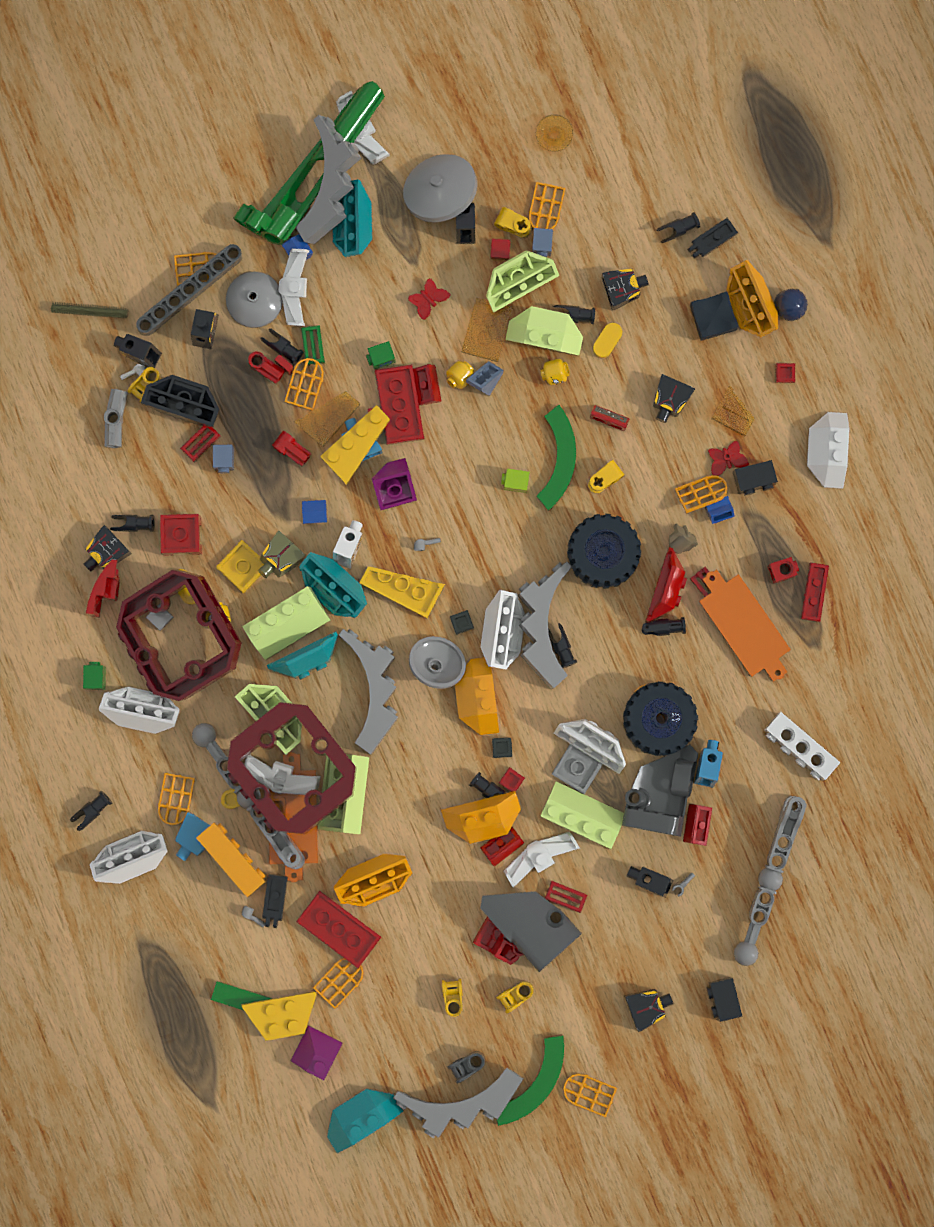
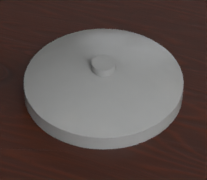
[403,154,478,222]

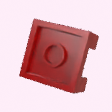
[160,514,202,556]

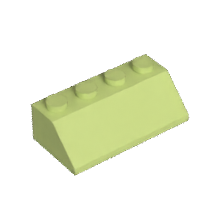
[242,586,330,660]
[317,754,369,834]
[540,782,624,849]

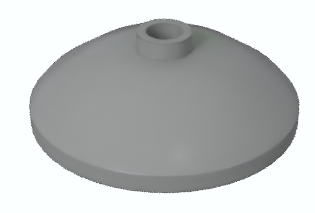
[226,272,283,328]
[409,636,466,689]

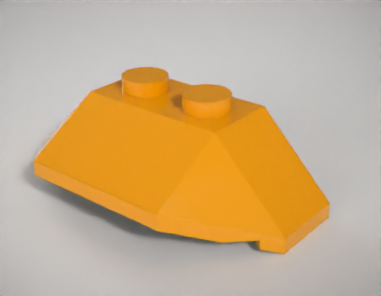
[726,260,778,338]
[455,657,499,735]
[441,791,521,844]
[333,854,412,907]

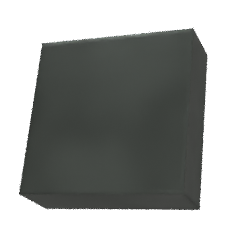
[450,610,474,635]
[492,738,512,758]

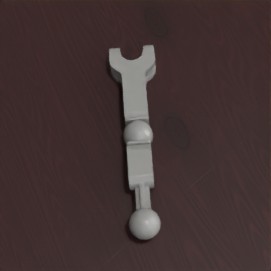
[192,723,305,869]
[734,796,806,966]

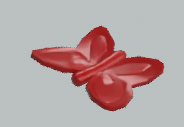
[408,278,451,320]
[708,441,749,476]

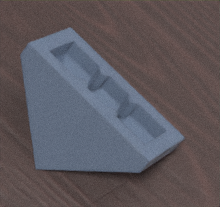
[466,361,504,396]

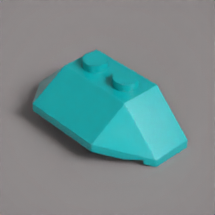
[333,179,372,257]
[299,552,367,618]
[267,632,339,680]
[327,1089,404,1153]

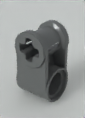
[447,1051,485,1084]

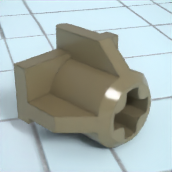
[669,524,698,554]

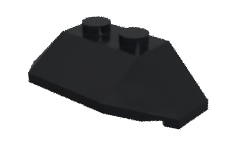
[141,375,219,427]

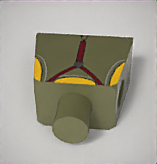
[258,531,305,578]

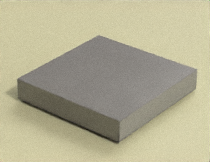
[552,744,603,794]

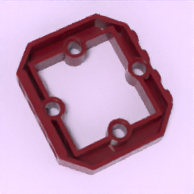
[116,570,242,701]
[227,702,357,834]

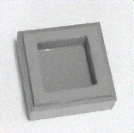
[146,603,174,631]

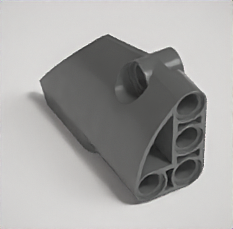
[622,744,698,837]
[480,891,582,972]

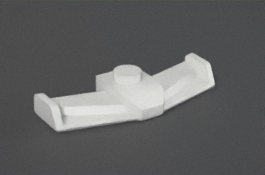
[336,91,390,165]
[279,249,309,326]
[244,754,321,796]
[504,832,579,888]

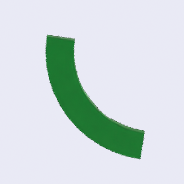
[536,405,576,511]
[497,1035,564,1126]

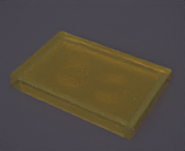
[462,297,513,362]

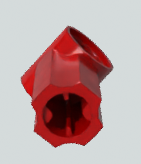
[248,351,285,384]
[271,431,312,467]

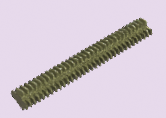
[51,302,128,319]

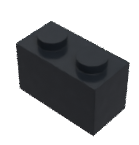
[733,460,778,496]
[706,977,743,1022]

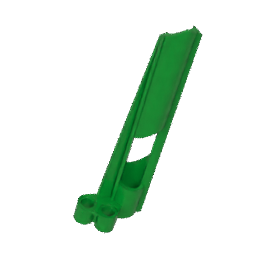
[233,81,385,245]

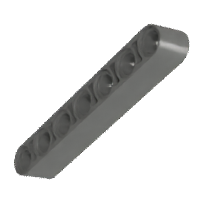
[136,244,242,336]

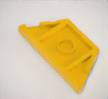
[241,991,317,1041]

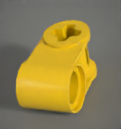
[494,207,531,238]
[127,367,162,403]
[588,460,625,494]
[442,978,463,1017]
[496,981,533,1014]

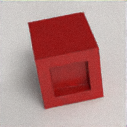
[767,557,799,584]

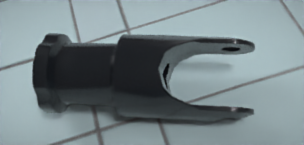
[656,212,701,243]
[553,305,595,325]
[261,328,304,365]
[110,515,155,532]
[642,617,686,636]
[548,623,577,668]
[469,772,506,798]
[70,791,112,831]

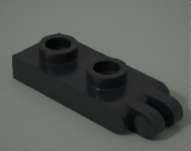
[687,217,738,259]
[262,874,288,928]

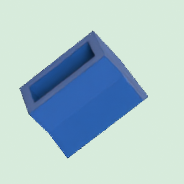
[282,234,313,260]
[705,496,735,524]
[302,500,327,524]

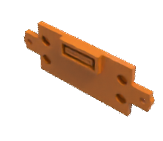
[699,569,791,682]
[268,752,318,882]

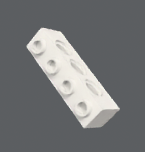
[764,712,840,781]

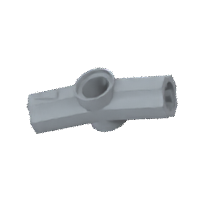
[104,389,128,448]

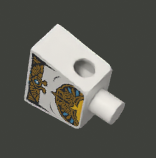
[333,520,363,569]

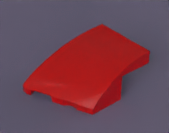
[86,560,120,618]
[473,916,523,965]

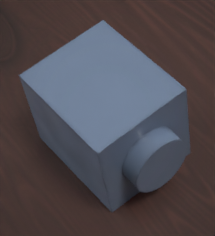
[532,228,553,257]
[213,445,234,474]

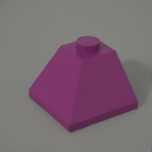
[372,458,417,511]
[291,1025,343,1080]

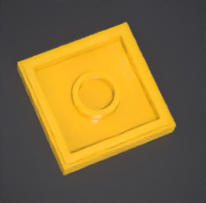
[216,540,264,594]

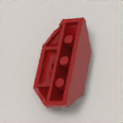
[645,547,687,622]

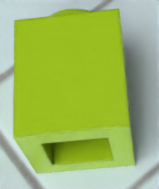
[501,468,530,493]

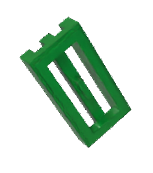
[301,325,325,366]

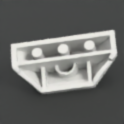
[807,412,849,489]
[480,590,525,670]
[99,687,180,734]
[553,719,626,774]
[90,831,167,884]

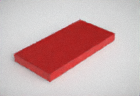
[375,365,424,445]
[296,890,381,968]

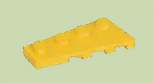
[359,566,445,618]

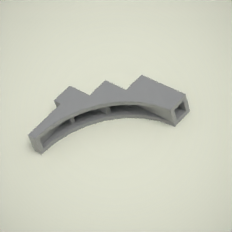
[296,115,361,244]
[518,562,572,689]
[339,629,398,755]
[394,1067,524,1138]

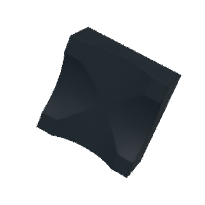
[690,291,739,341]

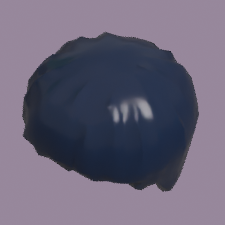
[774,288,808,321]

